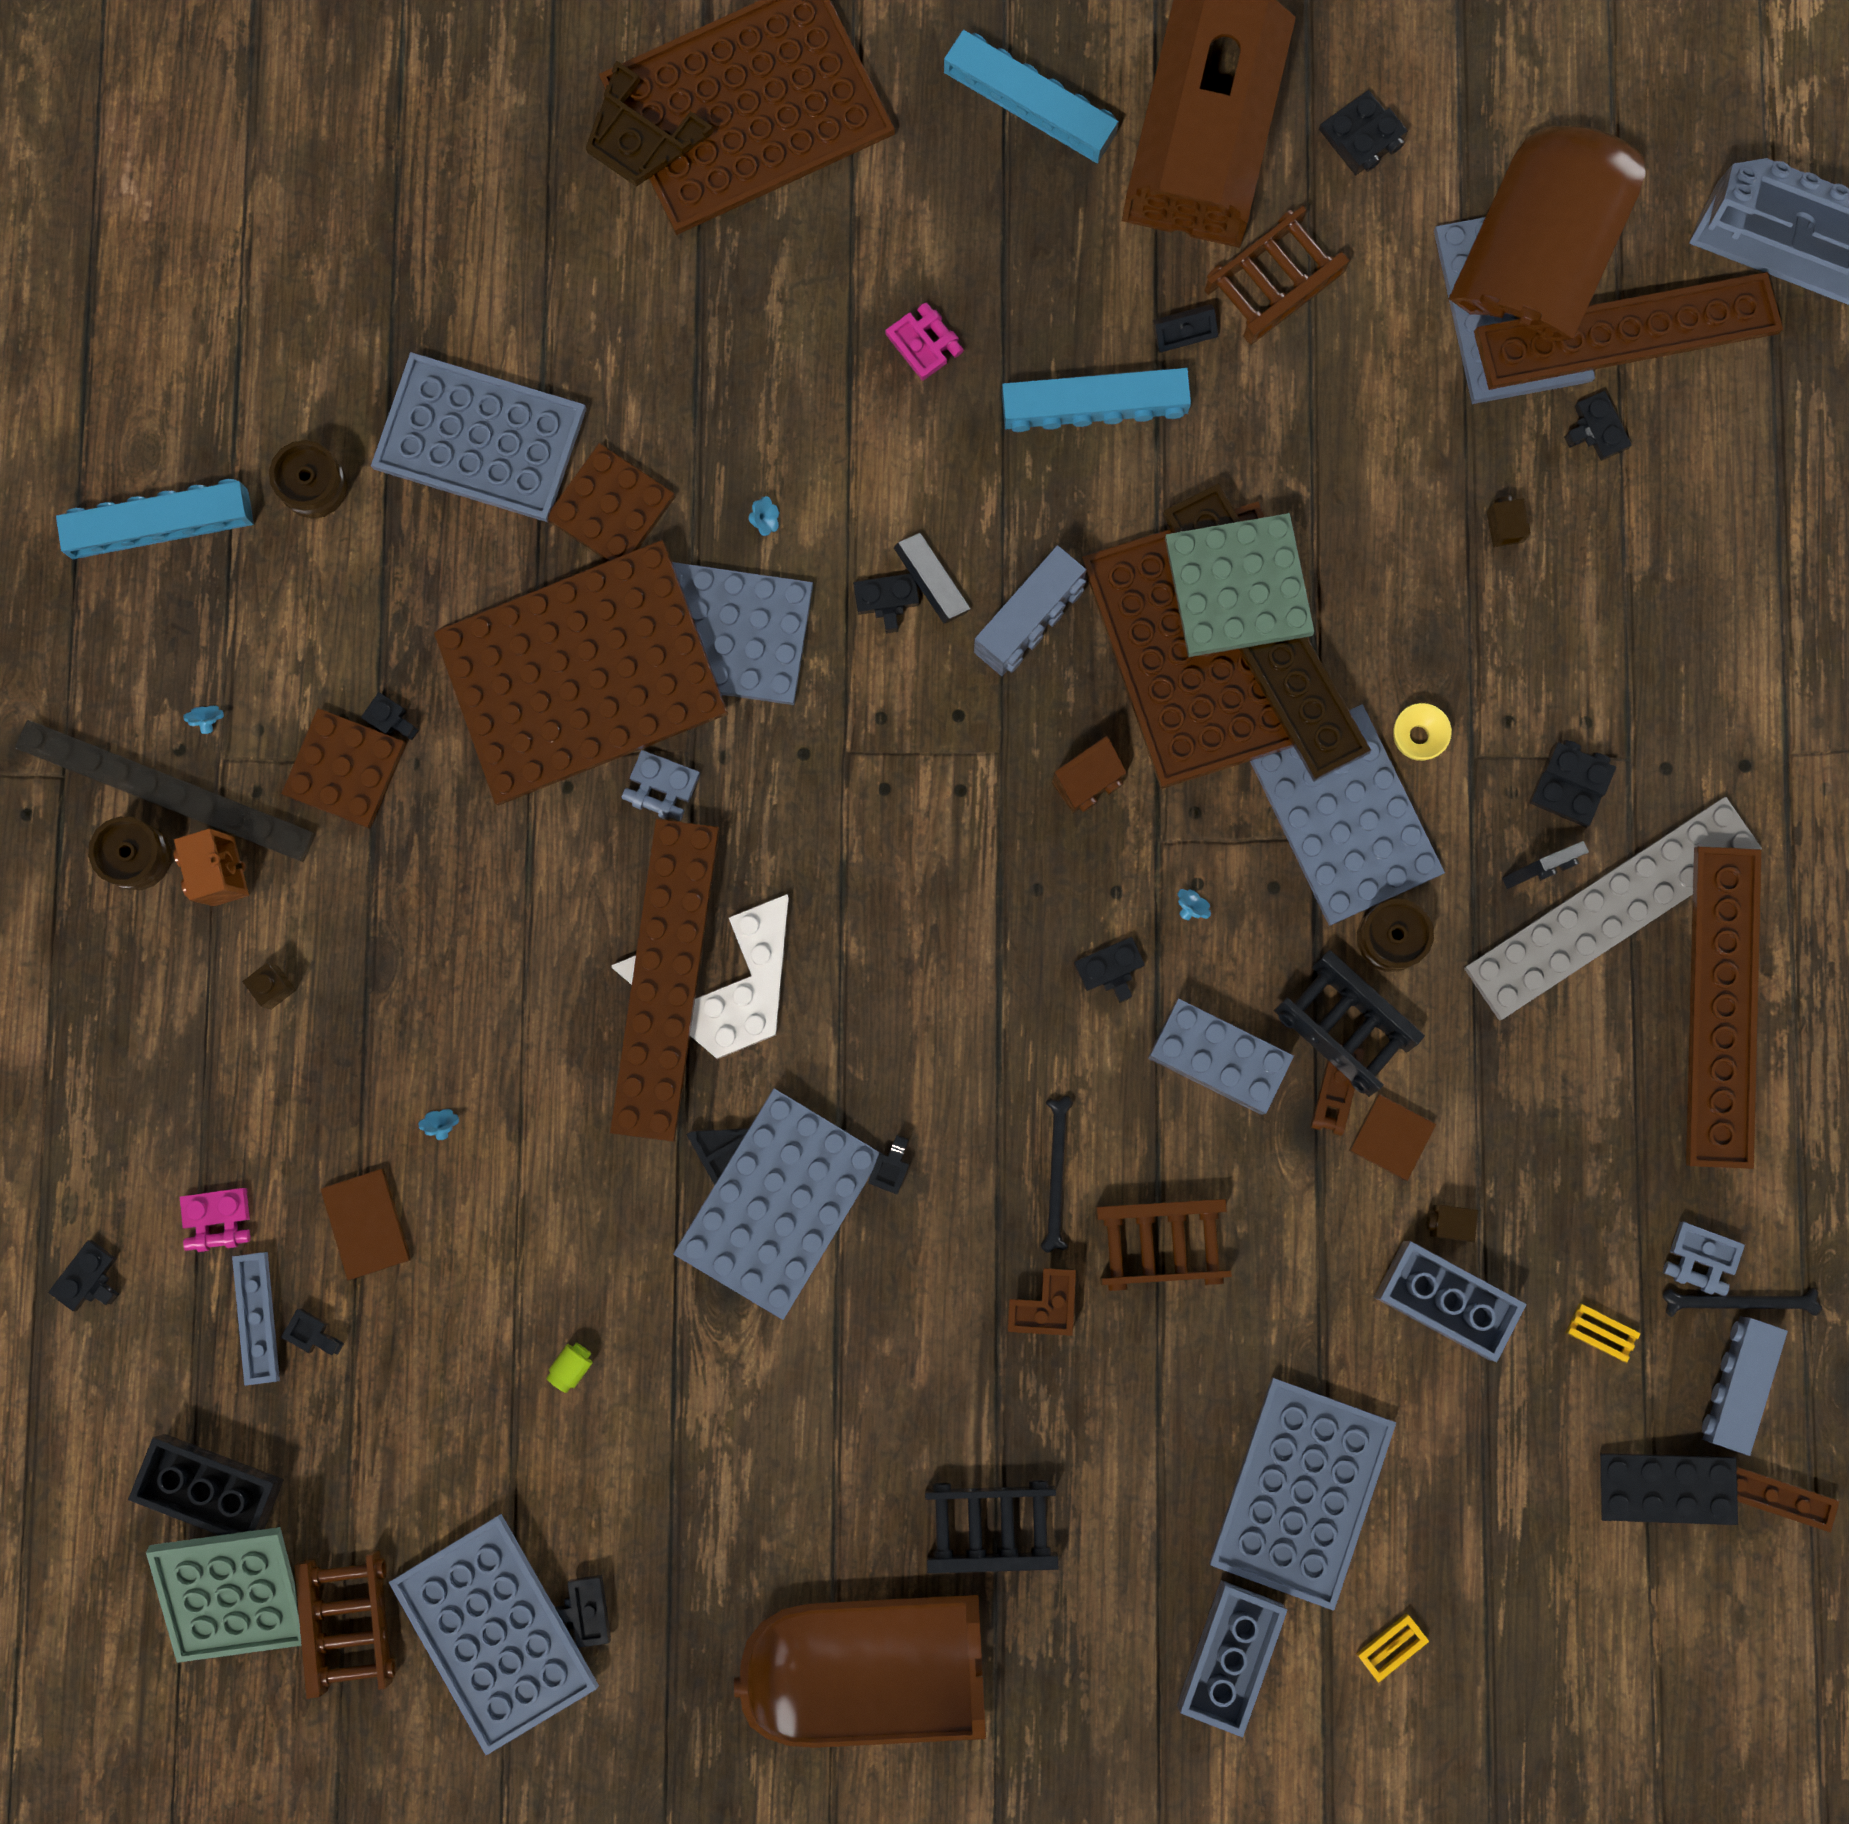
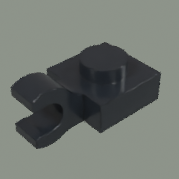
[361,692,419,740]
[868,1135,909,1195]
[281,1309,344,1355]

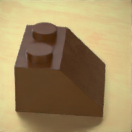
[1052,736,1126,813]

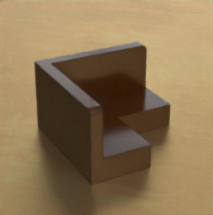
[1007,1268,1076,1336]

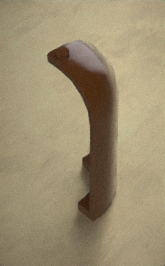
[1448,126,1645,341]
[734,1595,986,1748]

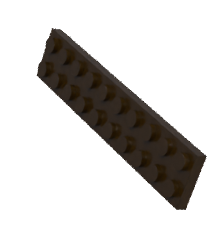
[1163,483,1371,782]

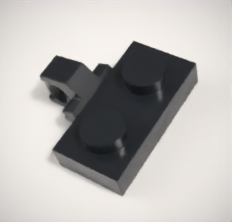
[1564,391,1632,461]
[853,574,919,634]
[1074,937,1145,1003]
[48,1240,119,1311]
[555,1575,611,1648]

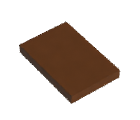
[321,1169,411,1281]

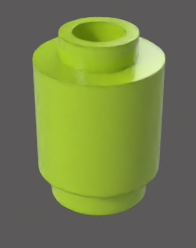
[546,1343,593,1393]

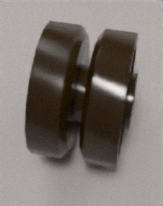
[269,440,348,519]
[88,816,171,890]
[1357,899,1434,972]

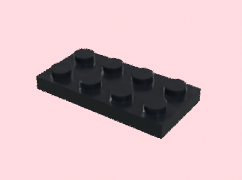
[1600,1453,1738,1525]

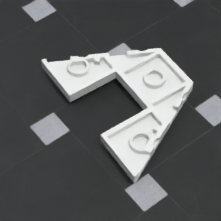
[611,894,789,1059]

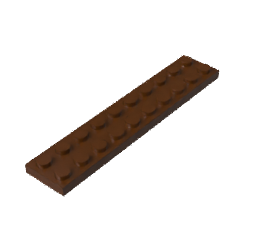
[1474,272,1783,390]
[610,819,719,1142]
[1686,846,1762,1169]

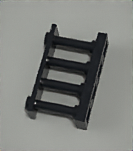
[1274,950,1425,1097]
[925,1480,1059,1573]

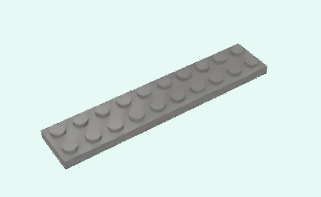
[1464,797,1762,1021]

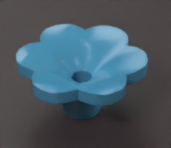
[749,496,779,536]
[183,706,224,734]
[1177,889,1211,920]
[418,1109,459,1140]

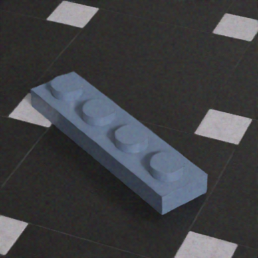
[232,1252,280,1386]

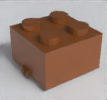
[174,829,249,906]

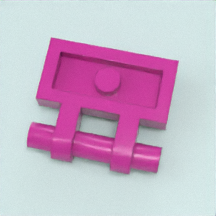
[885,303,964,381]
[180,1188,251,1252]

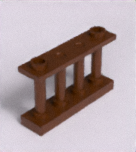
[1205,206,1350,345]
[1095,1199,1232,1291]
[294,1550,396,1699]

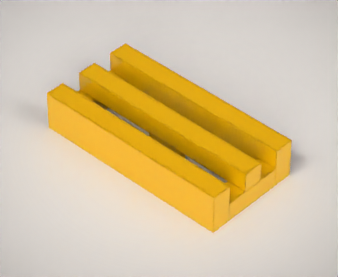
[1565,1304,1641,1363]
[1356,1613,1429,1683]

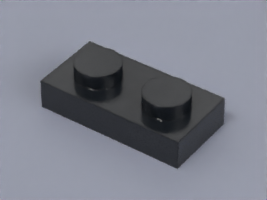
[1152,304,1218,353]

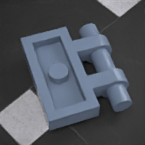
[622,750,700,821]
[1663,1222,1745,1296]

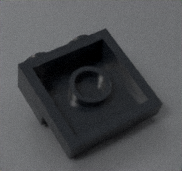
[1319,90,1408,176]
[1529,740,1617,828]

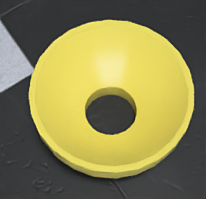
[1393,703,1452,761]

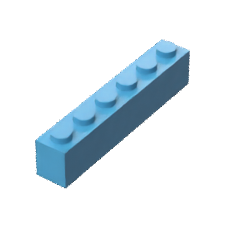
[944,29,1119,164]
[1002,368,1191,432]
[56,479,254,559]

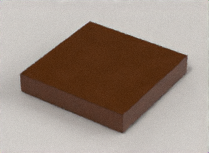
[1349,1094,1437,1181]

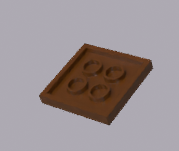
[548,443,675,561]
[281,708,406,829]

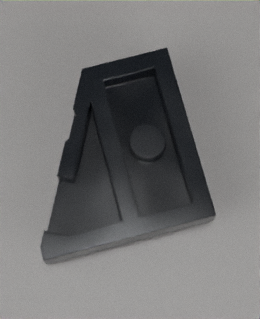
[1502,841,1589,889]
[686,1128,749,1185]

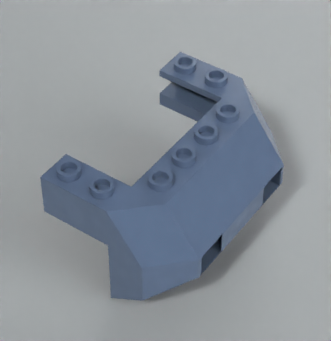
[1689,158,1849,305]

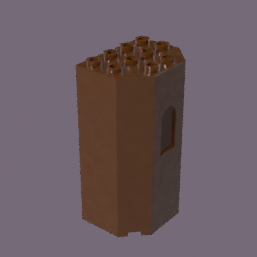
[1122,0,1296,248]

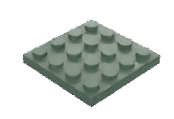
[1165,513,1314,657]
[146,1527,302,1663]

